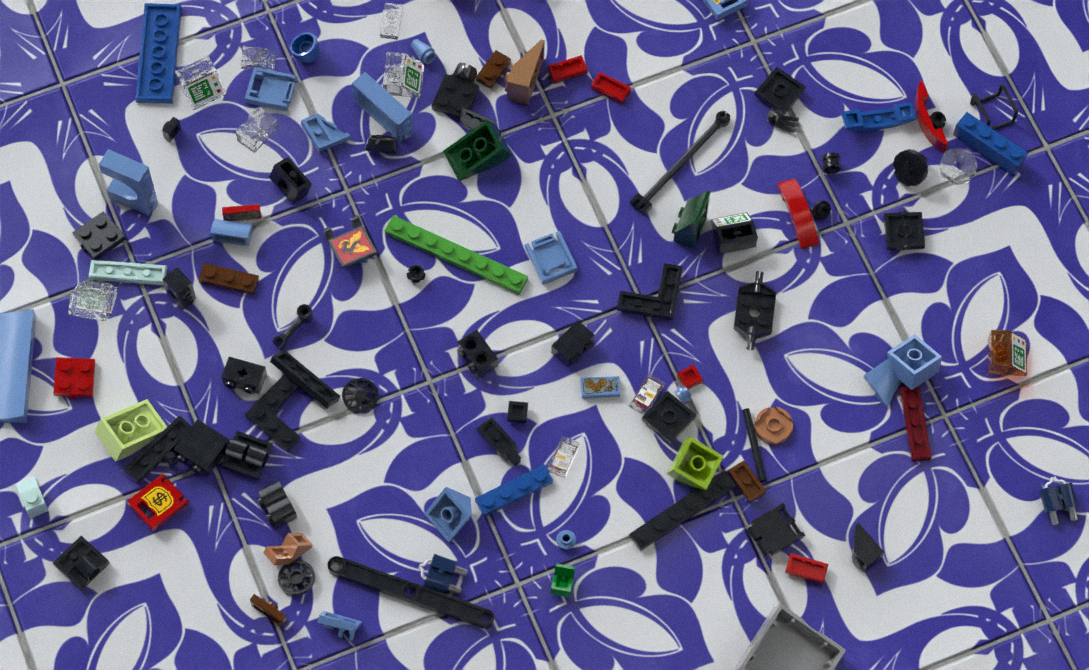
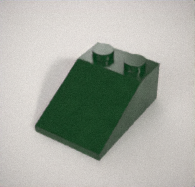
[443,120,512,181]
[672,190,711,248]

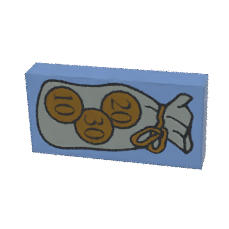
[581,376,620,398]

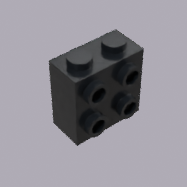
[174,419,229,477]

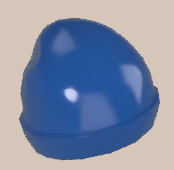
[290,32,320,63]

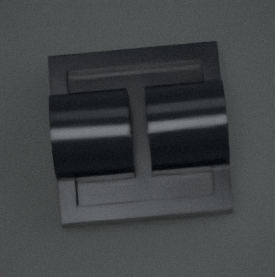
[222,431,274,481]

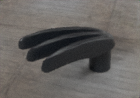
[767,111,799,133]

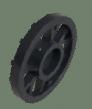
[342,378,378,413]
[278,560,315,596]

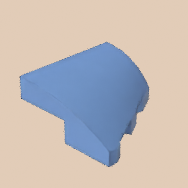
[864,358,901,408]

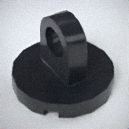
[893,149,928,186]

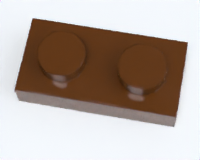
[476,50,511,89]
[728,460,766,504]

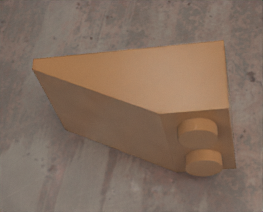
[505,40,545,105]

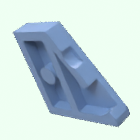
[301,113,350,153]

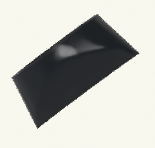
[365,135,398,154]

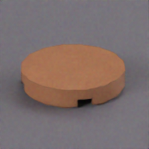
[754,407,793,445]

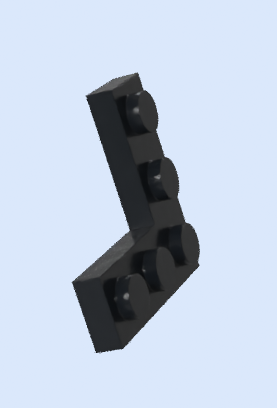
[617,263,683,320]
[245,374,301,453]

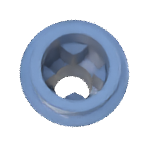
[411,39,436,64]

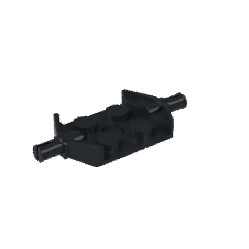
[733,271,777,350]

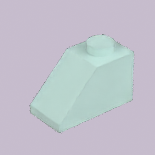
[16,476,49,519]

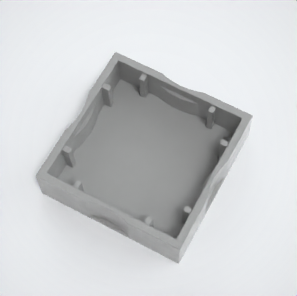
[734,603,846,670]

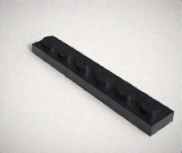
[629,470,736,552]

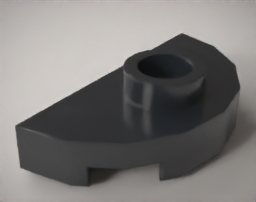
[460,107,496,131]

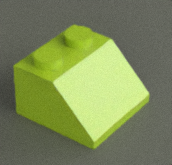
[667,437,724,490]

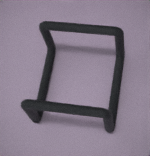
[970,83,1018,130]

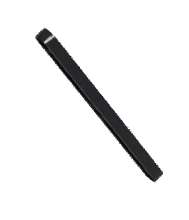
[327,556,494,629]

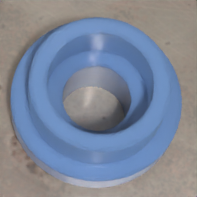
[675,386,692,404]
[556,530,576,550]

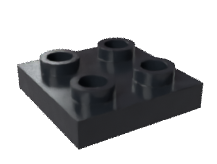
[53,536,110,591]

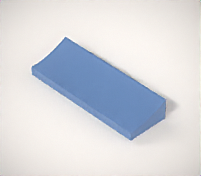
[0,309,36,423]

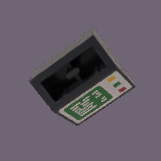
[710,212,758,254]

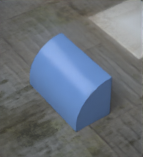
[210,219,254,246]

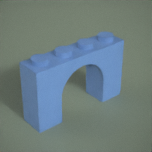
[99,149,158,216]

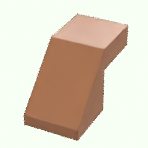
[263,533,313,565]

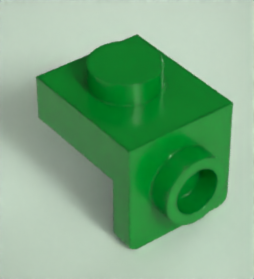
[550,564,575,598]

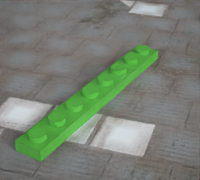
[384,215,528,295]

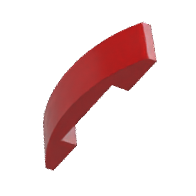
[915,81,948,153]
[777,178,819,249]

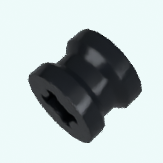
[822,152,841,174]

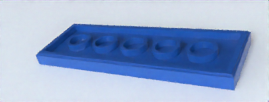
[135,3,182,104]

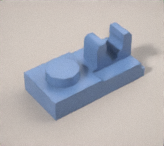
[318,611,362,641]

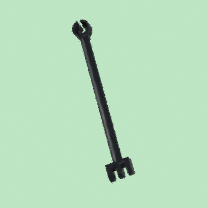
[630,111,730,215]

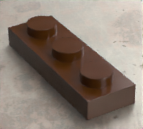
[198,263,259,295]

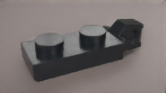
[476,417,521,466]

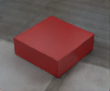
[677,364,703,390]

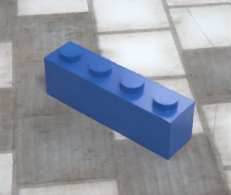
[953,112,1028,176]

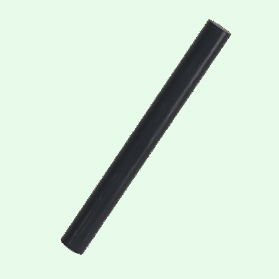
[742,408,767,483]

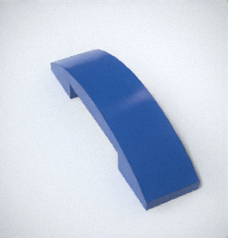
[841,102,917,131]

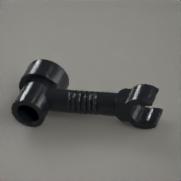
[273,304,313,350]

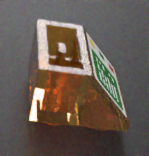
[988,330,1027,376]

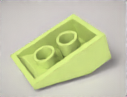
[94,399,167,462]

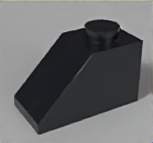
[851,523,885,573]

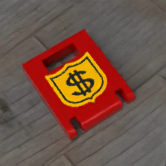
[127,474,189,532]

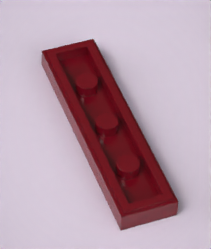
[899,386,932,462]

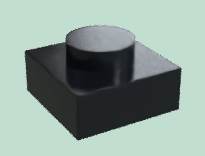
[162,117,181,142]
[507,401,528,423]

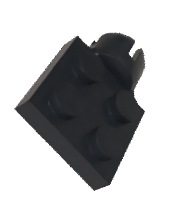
[431,63,480,119]

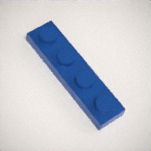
[475,464,553,517]

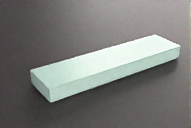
[89,260,167,285]

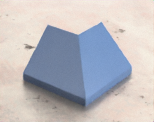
[424,487,472,542]

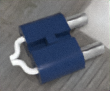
[1039,477,1078,525]
[418,554,468,594]

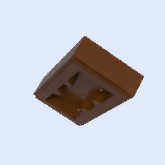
[250,594,288,627]

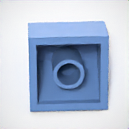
[887,334,942,390]

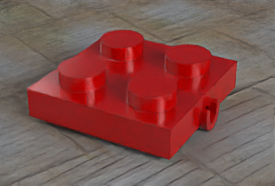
[53,357,95,399]

